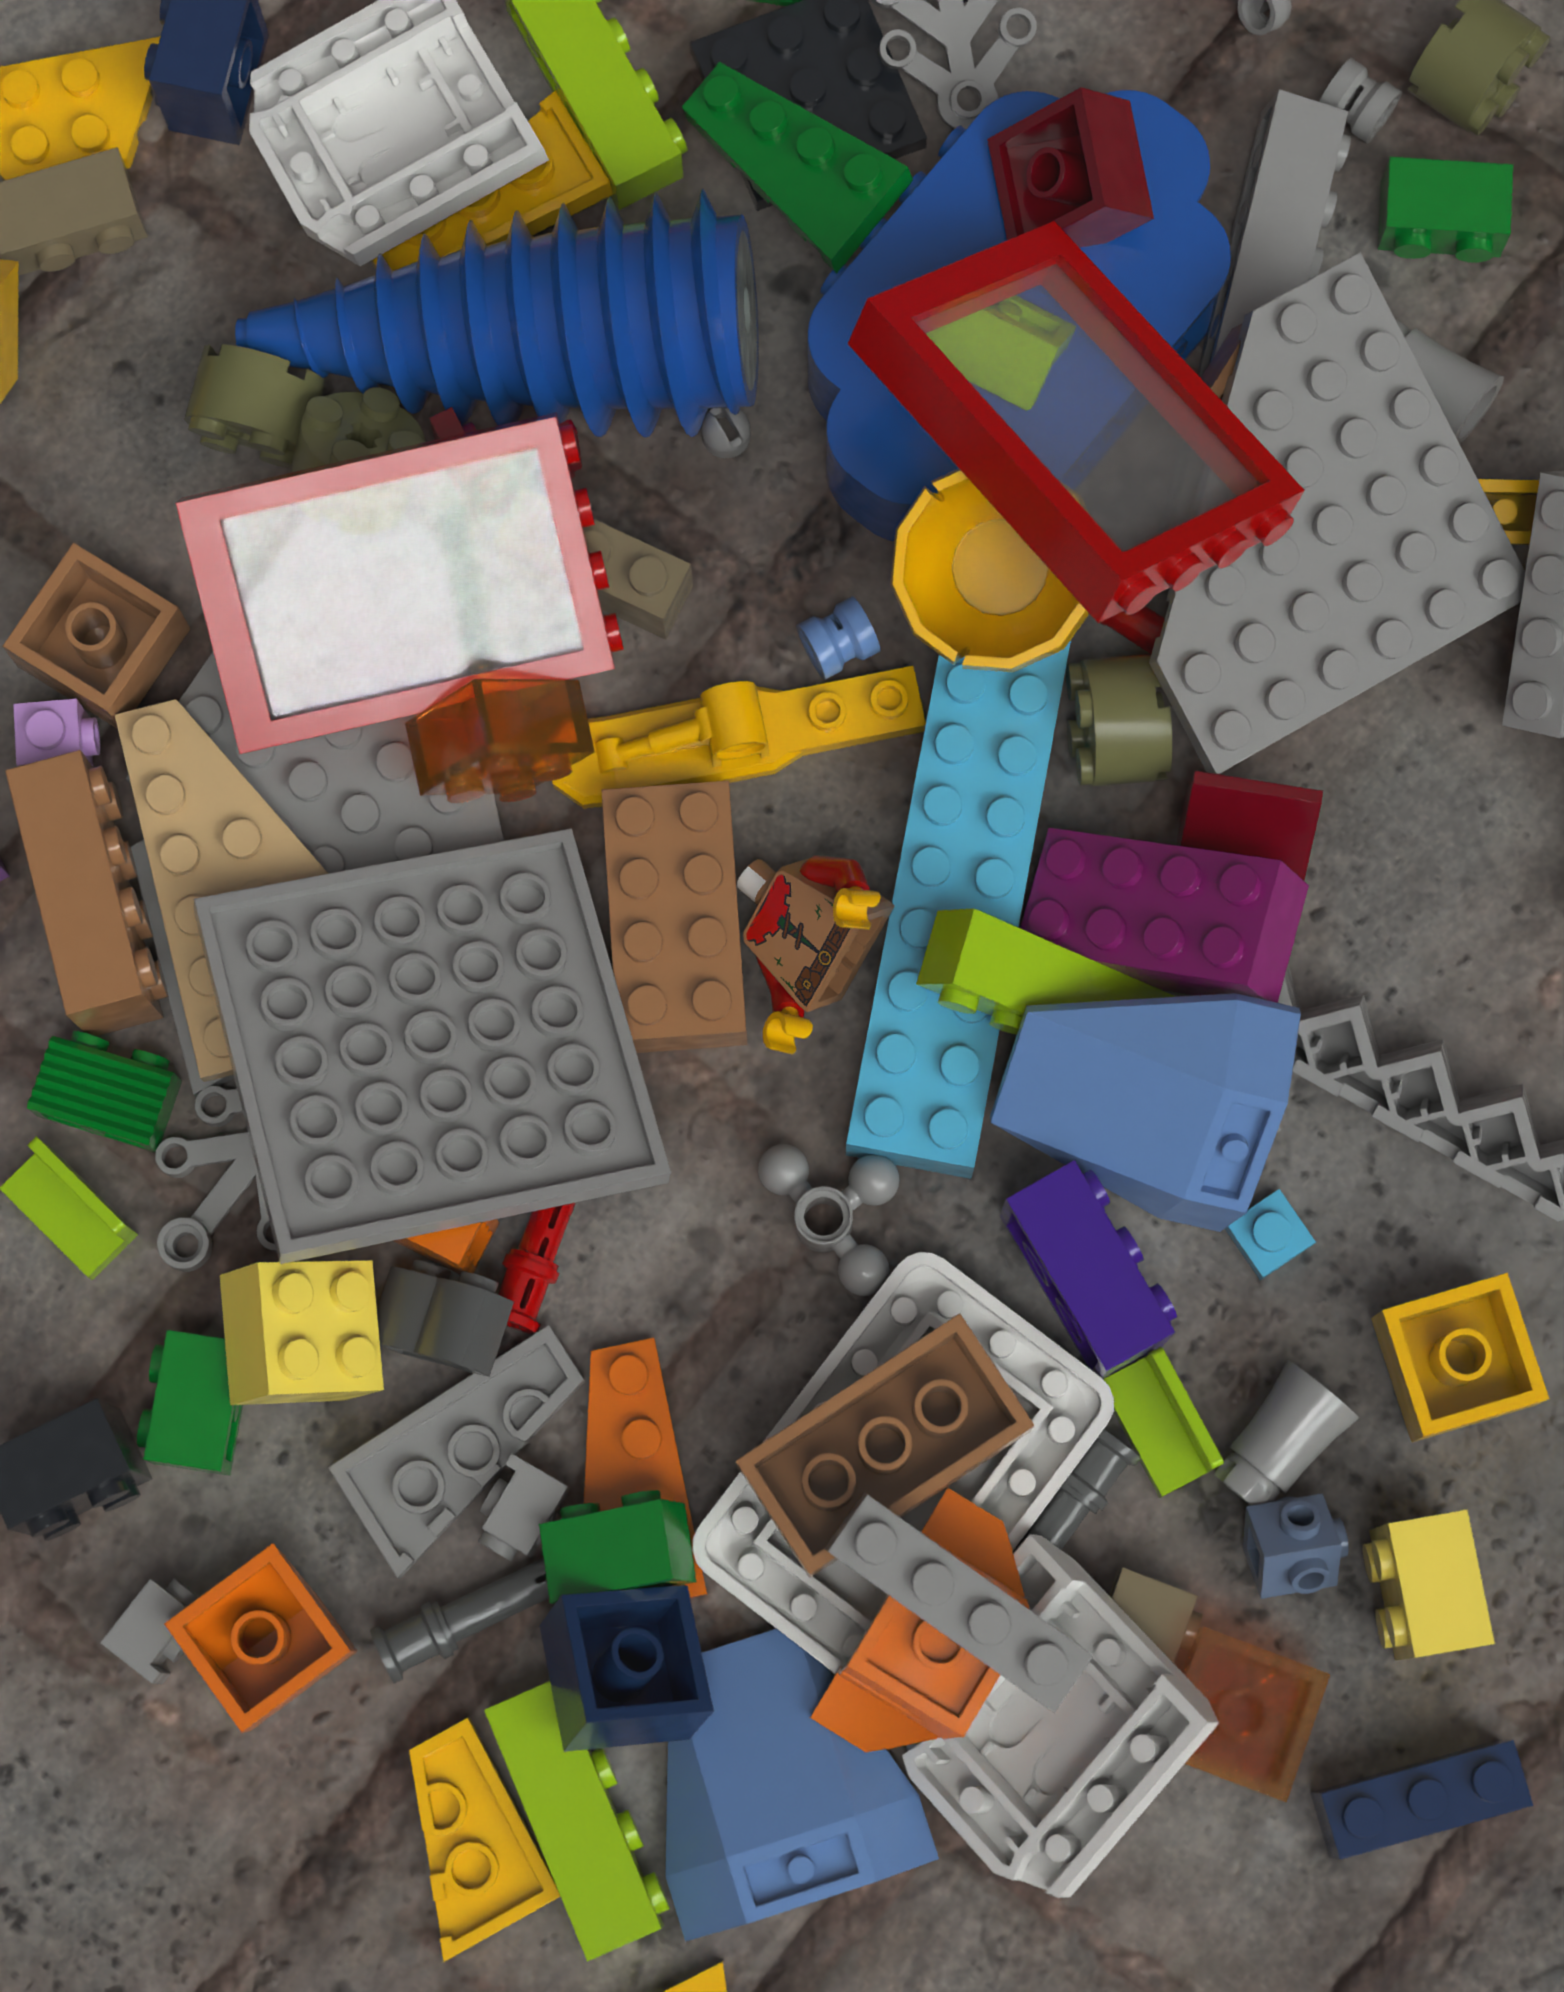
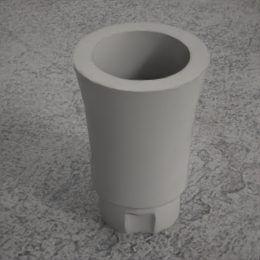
[1395,319,1504,444]
[1214,1360,1359,1506]

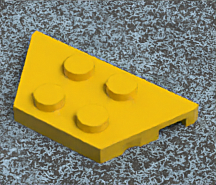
[0,36,160,181]

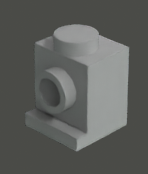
[478,1453,572,1561]
[100,1578,200,1684]

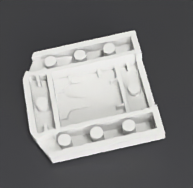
[249,0,549,266]
[902,1534,1219,1898]

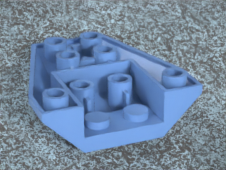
[990,993,1301,1232]
[665,1629,939,1942]

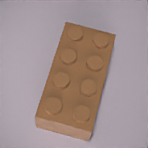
[5,750,169,1036]
[601,781,748,1053]
[736,1313,1035,1578]

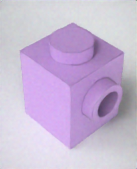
[13,698,100,767]

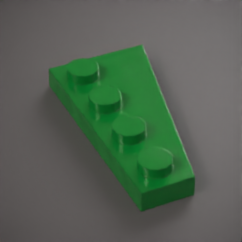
[682,62,913,274]

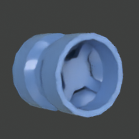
[796,596,881,680]

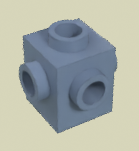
[1243,1493,1349,1599]

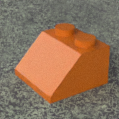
[164,1543,358,1733]

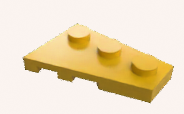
[409,1718,560,1962]

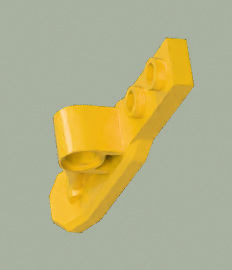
[545,666,926,809]

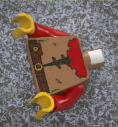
[737,855,895,1055]

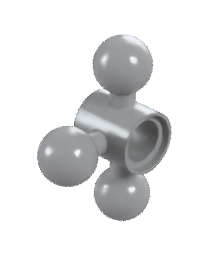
[758,1144,900,1296]

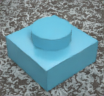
[1225,1189,1316,1281]

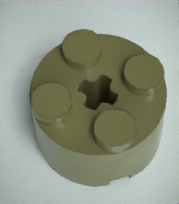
[1407,0,1551,136]
[184,344,325,468]
[290,387,426,534]
[1066,654,1172,787]

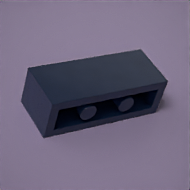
[1310,1740,1534,1860]

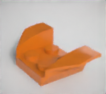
[810,1488,1030,1752]

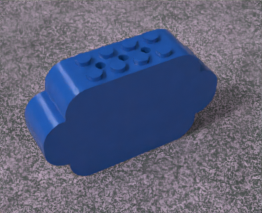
[808,90,1231,541]

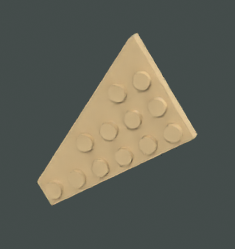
[115,699,329,1082]

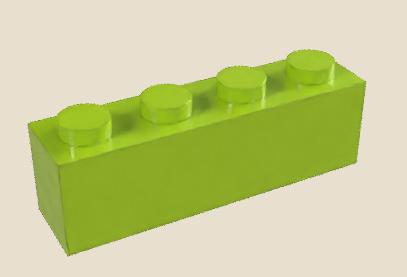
[505,0,688,210]
[916,909,1176,1035]
[484,1681,670,1962]

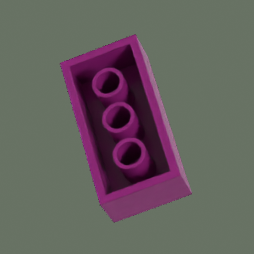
[1020,828,1309,1003]

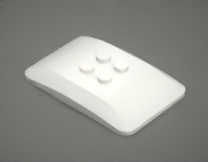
[692,1252,1114,1674]

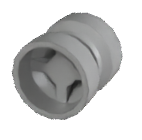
[1319,57,1402,144]

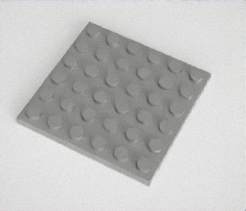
[194,828,671,1264]

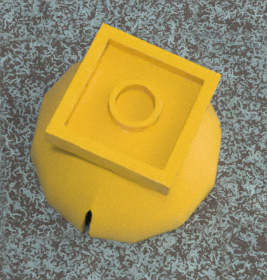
[890,469,1089,673]

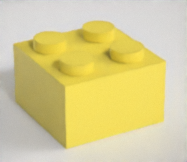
[220,1260,384,1405]
[1363,1510,1495,1660]

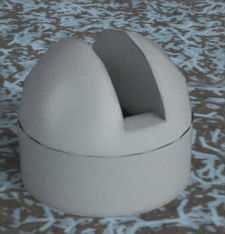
[1238,0,1292,35]
[701,408,751,458]

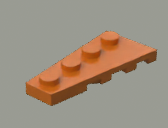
[584,1338,708,1599]

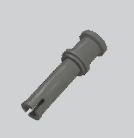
[1013,1430,1141,1554]
[369,1558,549,1683]

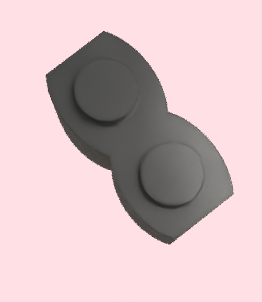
[377,1260,514,1377]

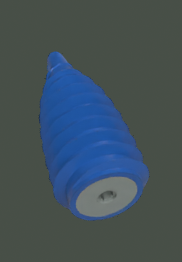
[235,188,759,437]

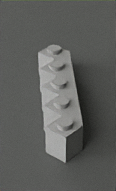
[1278,964,1564,1221]

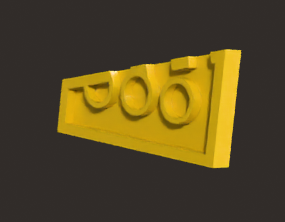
[371,91,613,271]

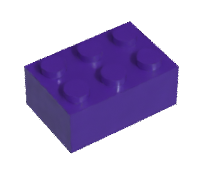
[1000,1160,1177,1379]

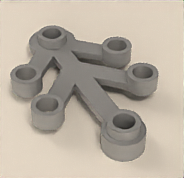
[871,0,1037,129]
[155,1086,277,1272]

